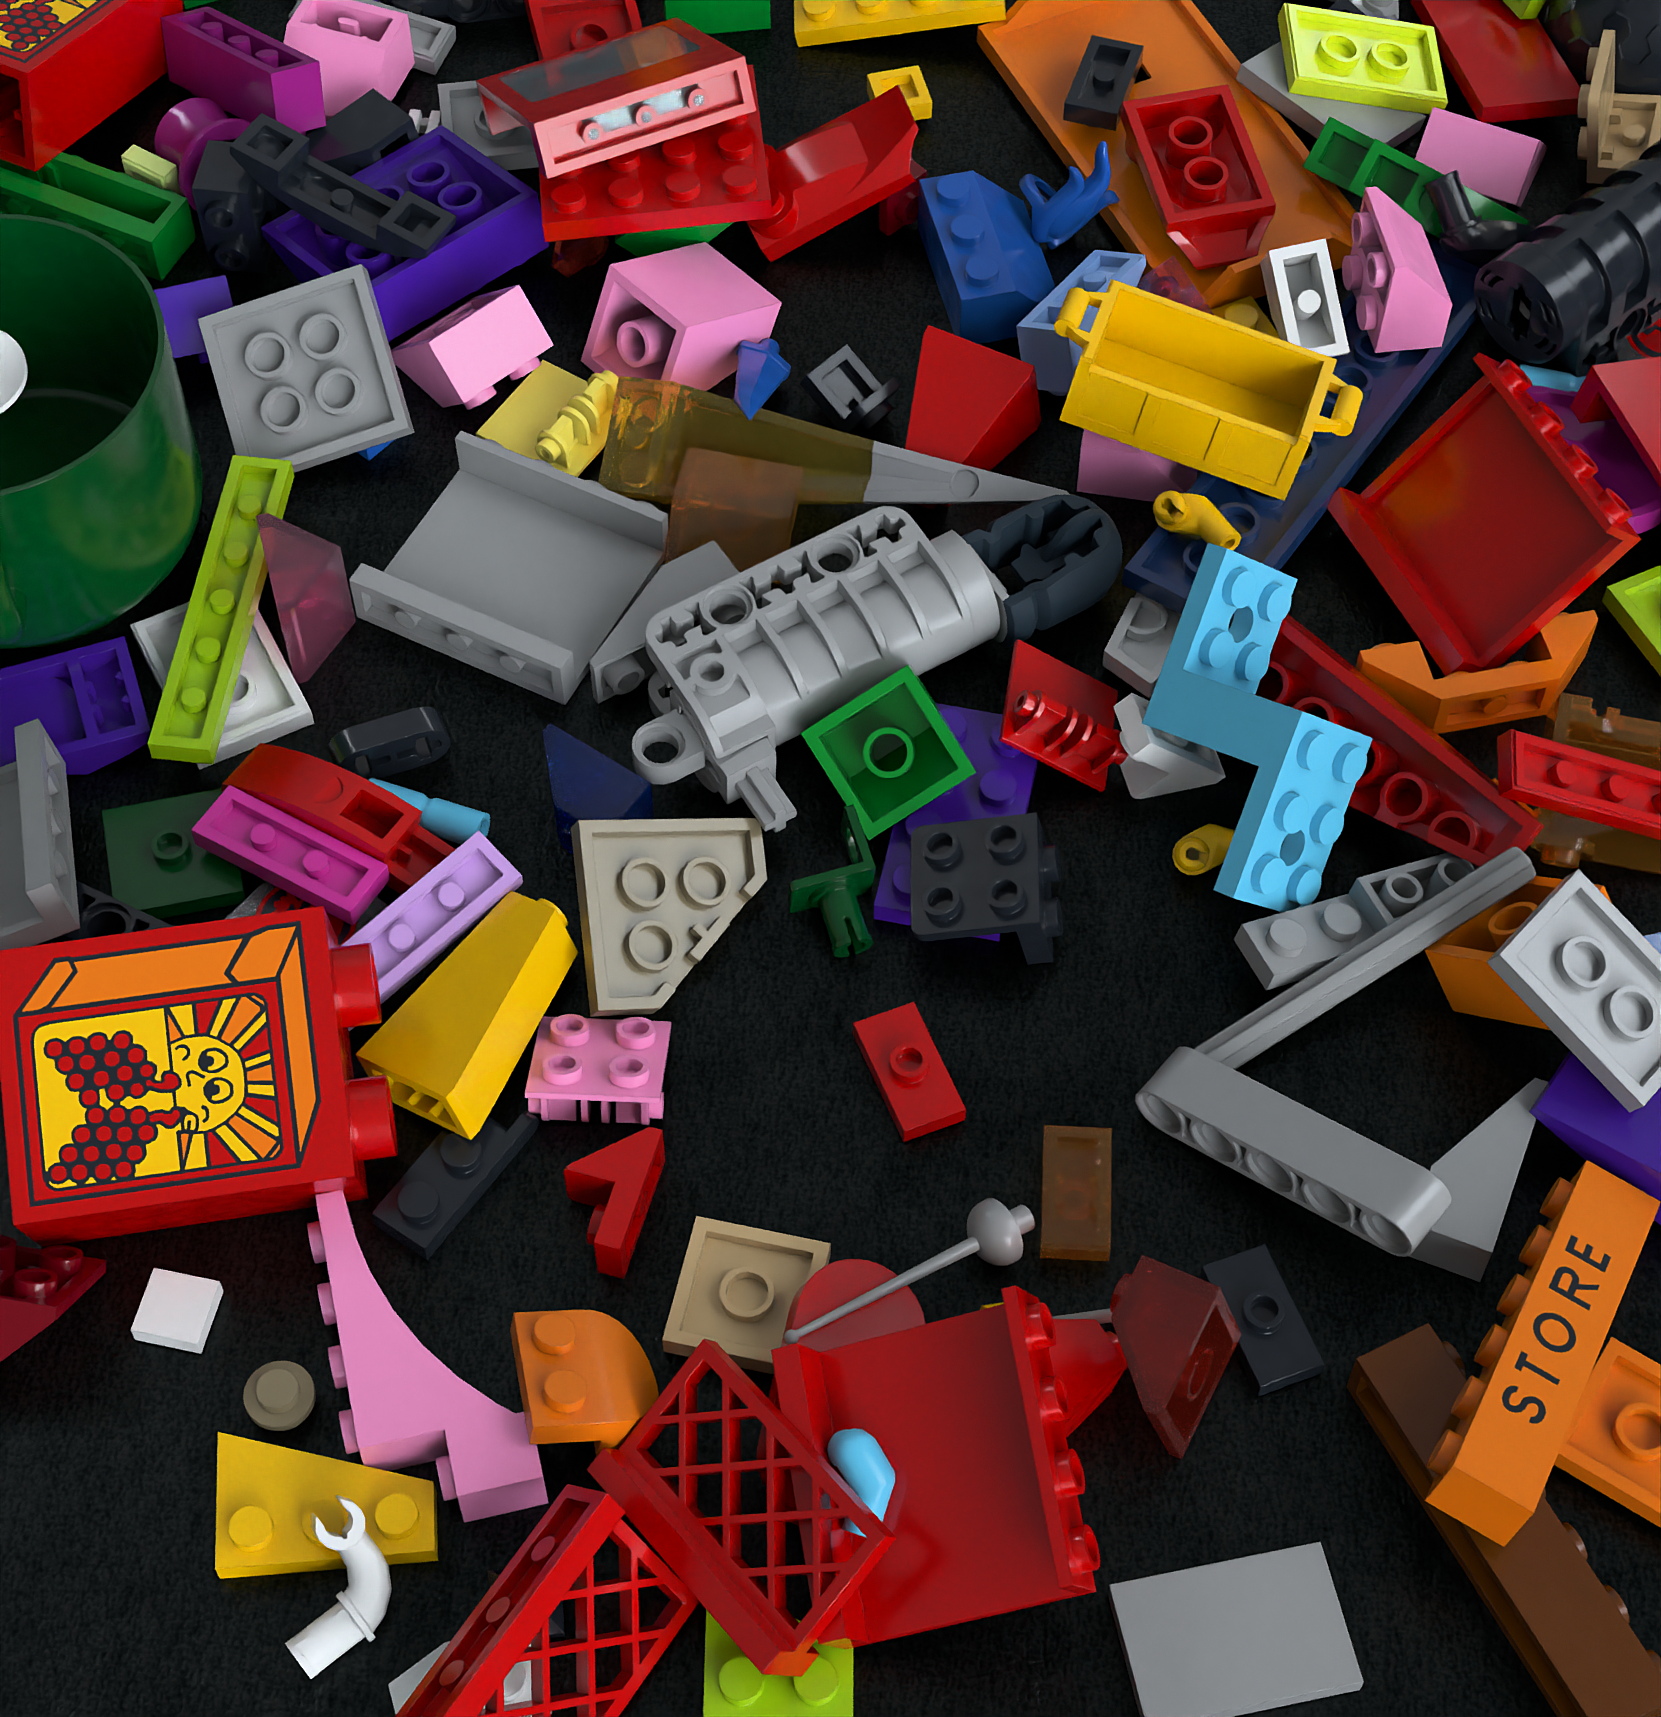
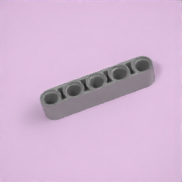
[1135,1047,1452,1257]

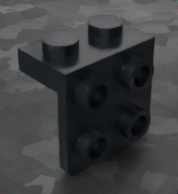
[911,813,1063,965]

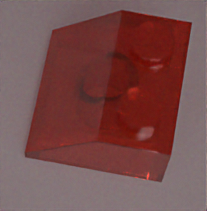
[1110,1255,1242,1459]

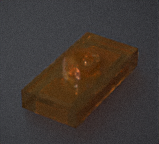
[1040,1125,1112,1261]

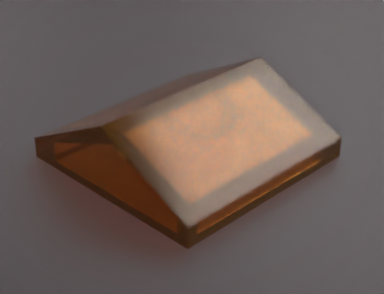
[664,447,805,584]

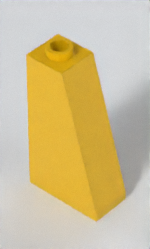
[355,890,578,1140]

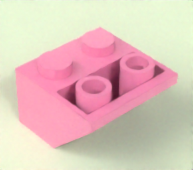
[283,0,415,121]
[1342,187,1452,353]

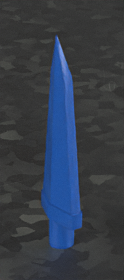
[734,338,791,421]

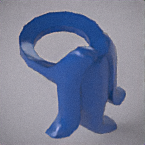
[1019,141,1120,250]

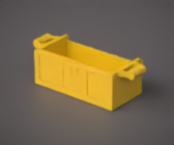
[1054,279,1363,501]

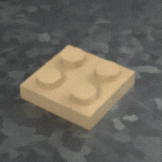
[662,1216,831,1375]

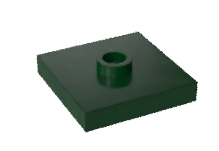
[102,788,247,919]

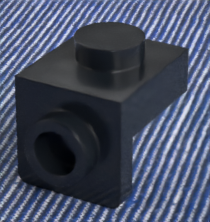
[800,344,901,436]

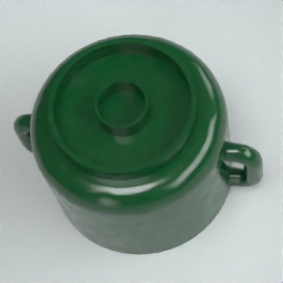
[0,211,203,649]

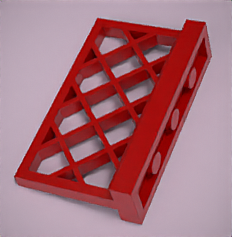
[587,1339,897,1677]
[395,1484,699,1717]

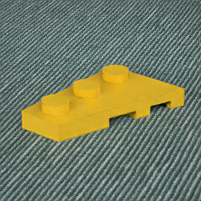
[215,1432,438,1579]

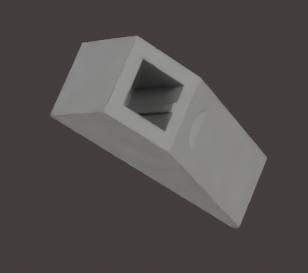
[589,540,745,704]

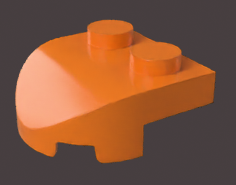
[510,1310,659,1457]

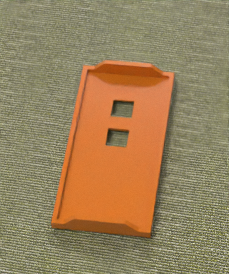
[977,0,1356,312]

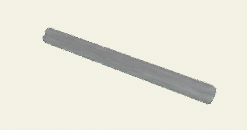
[1194,847,1536,1070]

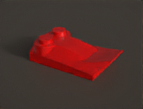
[746,84,919,262]
[1120,84,1276,270]

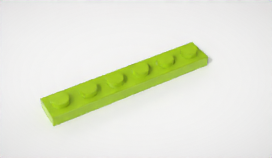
[147,455,294,765]

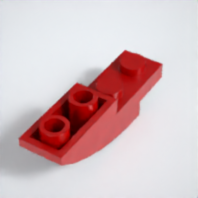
[221,743,456,895]

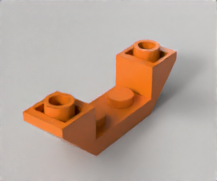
[1355,610,1598,734]

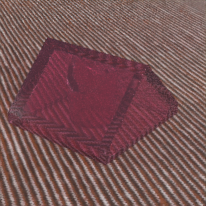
[256,513,356,684]

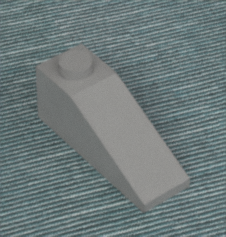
[1408,1078,1548,1282]

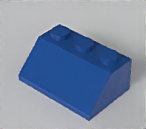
[917,170,1056,344]

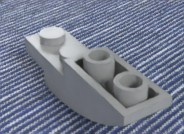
[1234,852,1475,990]

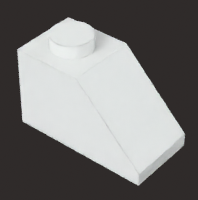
[1260,238,1350,357]

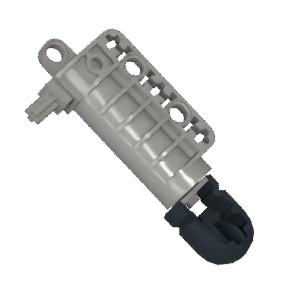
[632,495,1123,833]

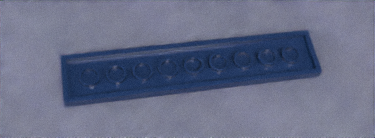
[1122,235,1487,628]

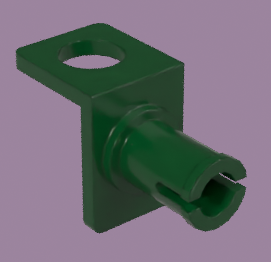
[787,804,876,957]

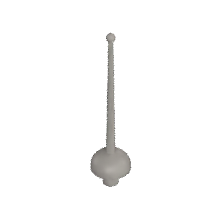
[784,1198,1035,1345]

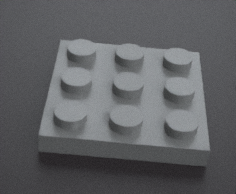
[198,264,415,473]

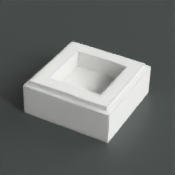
[131,1268,224,1354]

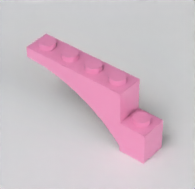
[307,1190,549,1523]

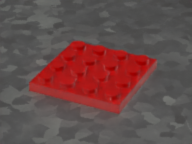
[535,64,773,242]

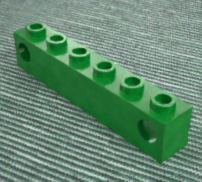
[0,152,197,281]

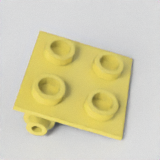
[476,360,637,477]

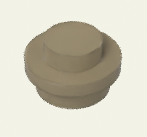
[243,1361,316,1431]

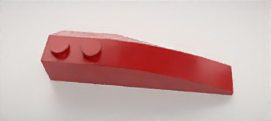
[1255,614,1544,866]

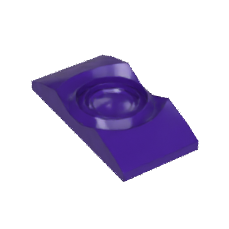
[0,636,151,775]

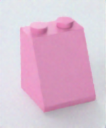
[581,242,782,423]

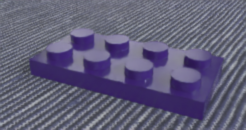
[874,703,1038,942]

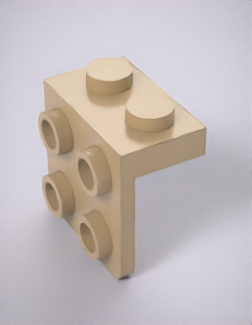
[1577,29,1661,184]

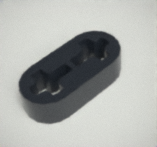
[328,707,451,780]

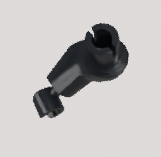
[1423,170,1537,263]

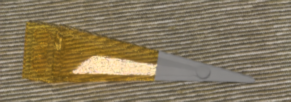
[598,376,1070,504]

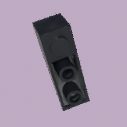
[274,88,419,217]

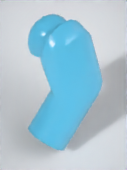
[827,1428,896,1538]

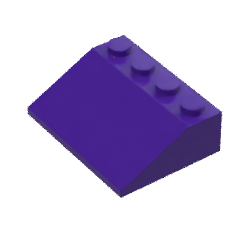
[260,125,549,343]

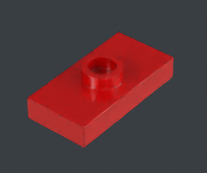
[853,1002,966,1142]

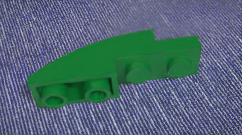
[1303,116,1530,239]

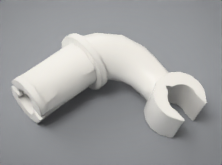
[285,1495,392,1679]

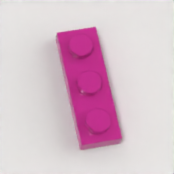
[191,785,390,926]

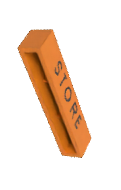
[1425,1160,1661,1547]

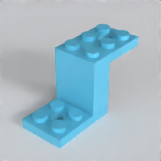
[1142,543,1373,912]

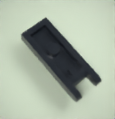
[371,1111,540,1260]

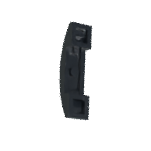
[230,113,456,258]

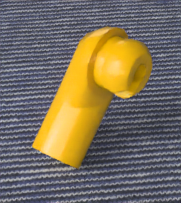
[1153,490,1241,551]
[1172,824,1235,875]

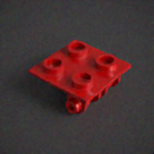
[999,639,1128,792]

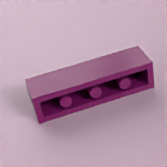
[161,6,326,136]

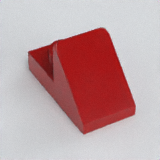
[563,1127,665,1279]

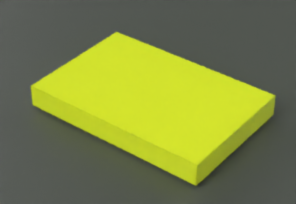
[1278,3,1448,115]

